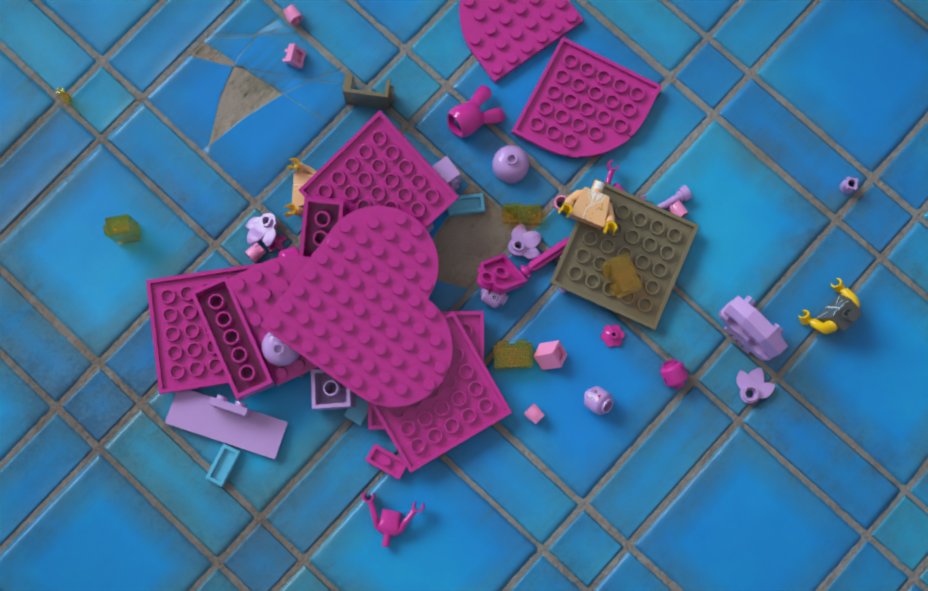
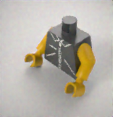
[798,278,862,334]

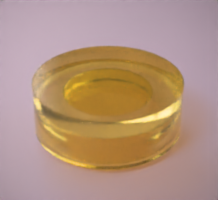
[54,87,73,106]

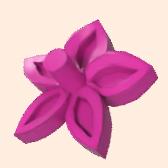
[269,234,287,253]

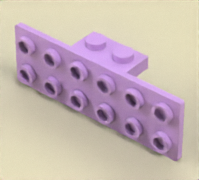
[165,390,288,459]

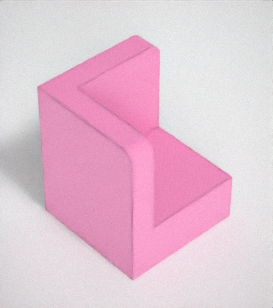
[534,340,568,370]

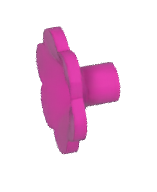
[600,324,625,347]

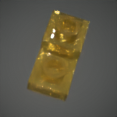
[502,203,542,225]

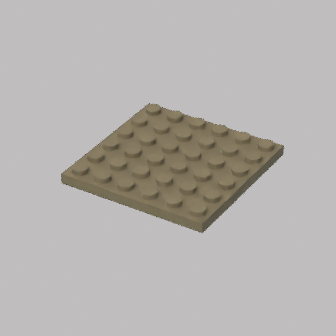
[549,178,699,330]

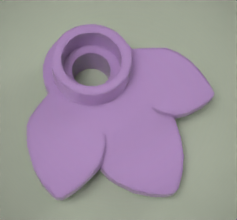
[246,213,277,247]
[508,224,542,259]
[736,368,775,404]

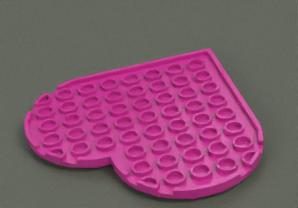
[260,206,453,407]

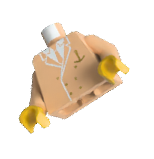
[284,158,317,217]
[558,180,617,235]

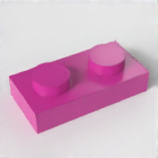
[365,443,407,480]

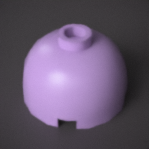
[492,145,530,184]
[262,332,300,366]

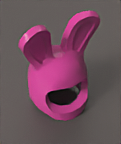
[447,85,505,138]

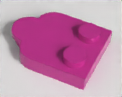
[477,253,527,294]

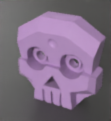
[719,296,788,361]

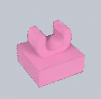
[282,44,306,69]

